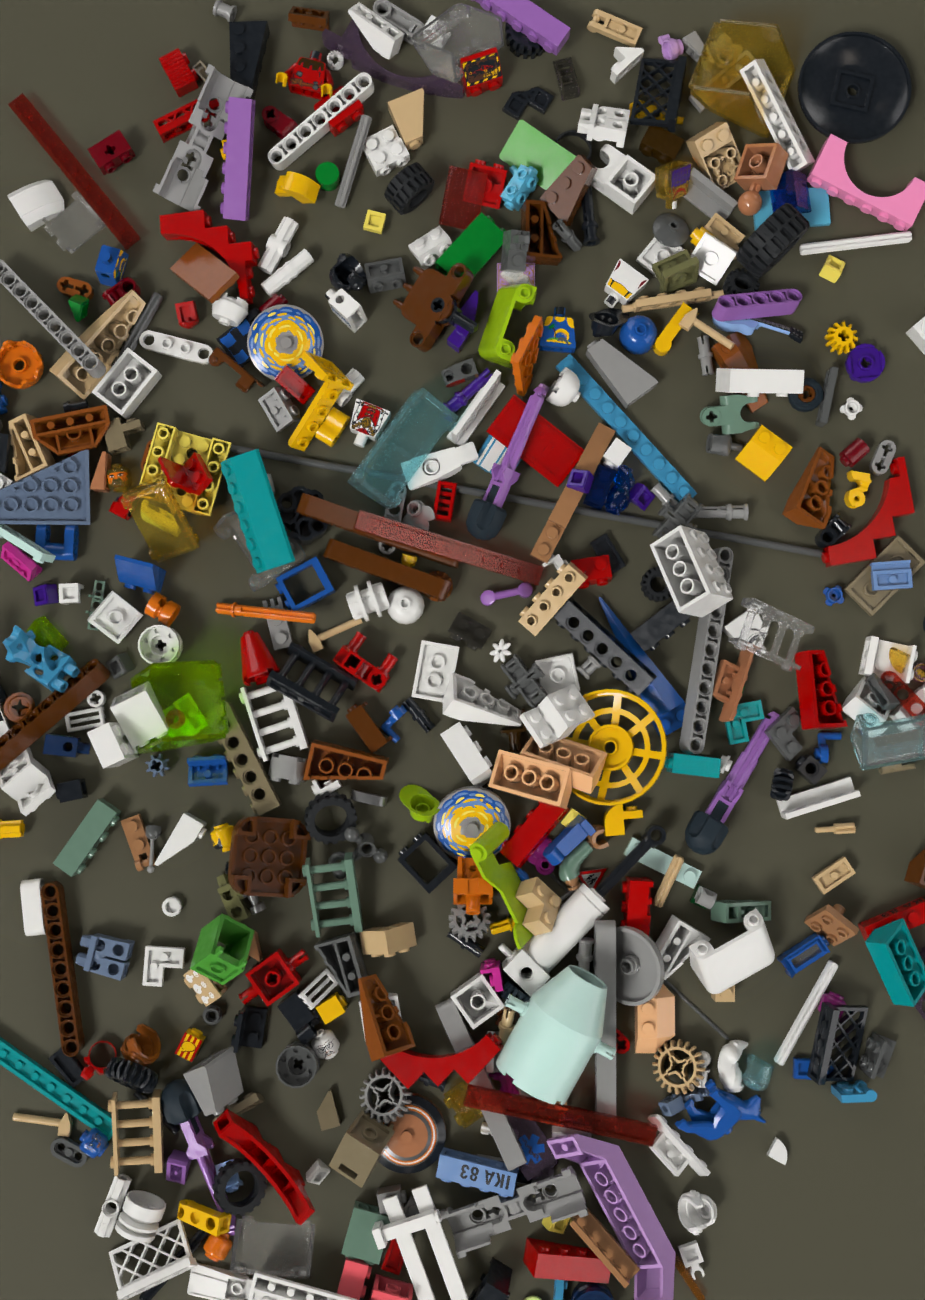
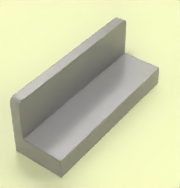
[678,167,738,220]

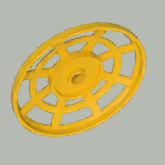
[565,689,667,806]

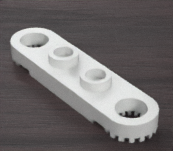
[139,330,213,365]

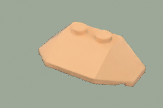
[635,984,675,1053]

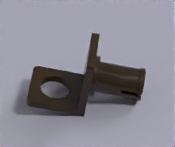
[500,709,527,752]

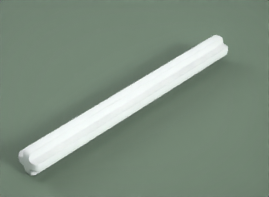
[799,231,912,255]
[774,960,839,1066]

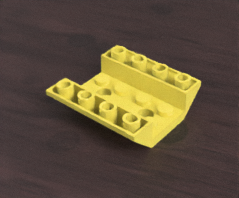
[136,422,232,517]

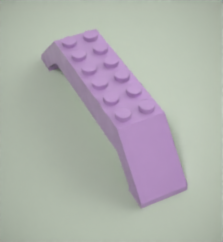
[546,1134,675,1300]

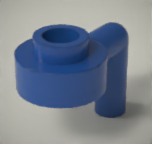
[381,705,407,743]
[814,732,842,763]

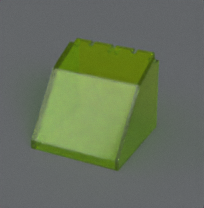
[130,660,229,754]

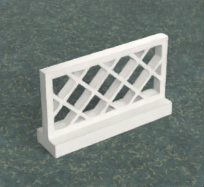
[447,369,506,446]
[109,1219,198,1300]

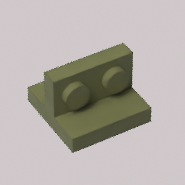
[652,249,700,295]

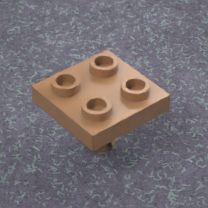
[804,904,859,946]

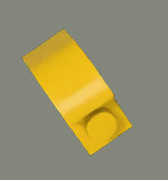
[274,171,320,204]
[603,804,643,836]

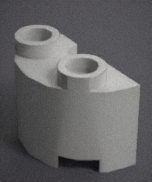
[268,753,308,785]

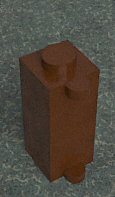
[345,701,393,753]

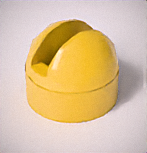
[401,553,417,568]

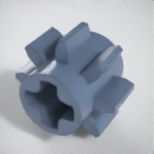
[145,754,170,777]

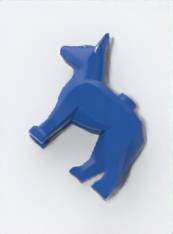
[675,1079,767,1140]

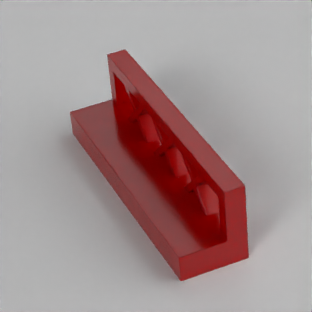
[153,99,219,143]

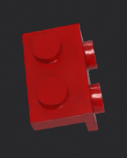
[570,555,612,589]

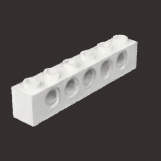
[739,59,815,174]

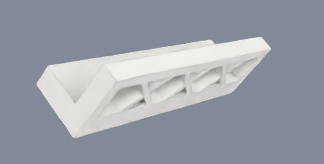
[776,777,861,819]

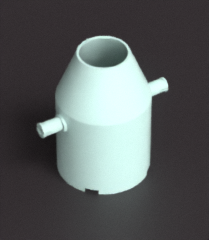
[496,965,616,1105]

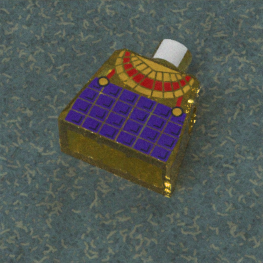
[655,159,692,209]

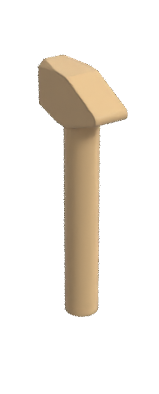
[679,308,735,350]
[308,619,363,653]
[13,1112,73,1137]

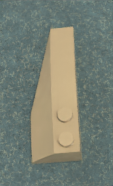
[49,289,146,400]

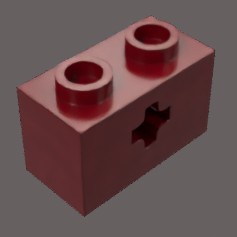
[87,130,136,175]

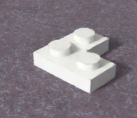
[142,945,186,987]

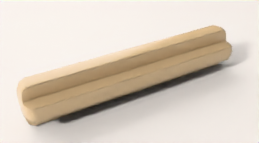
[653,854,684,908]

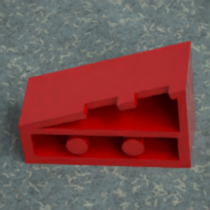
[620,876,654,936]

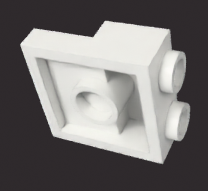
[363,125,410,177]

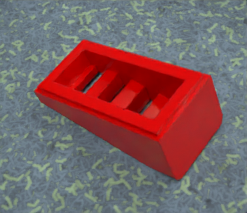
[433,480,457,523]

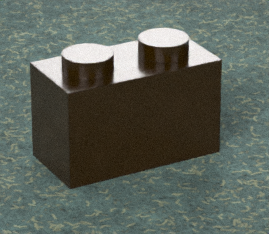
[638,126,685,167]

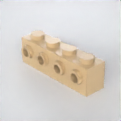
[518,562,588,636]

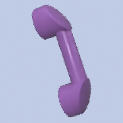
[480,582,533,606]

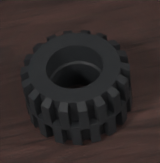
[384,162,435,215]

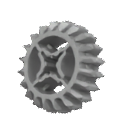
[359,1068,412,1124]

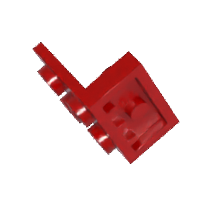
[158,452,213,496]

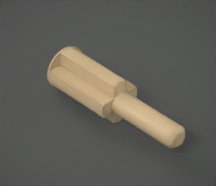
[814,822,856,834]

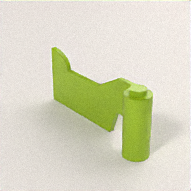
[470,822,533,950]

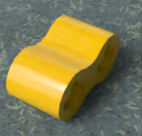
[315,407,351,447]

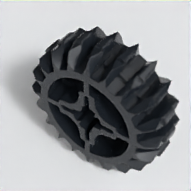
[105,1057,159,1094]

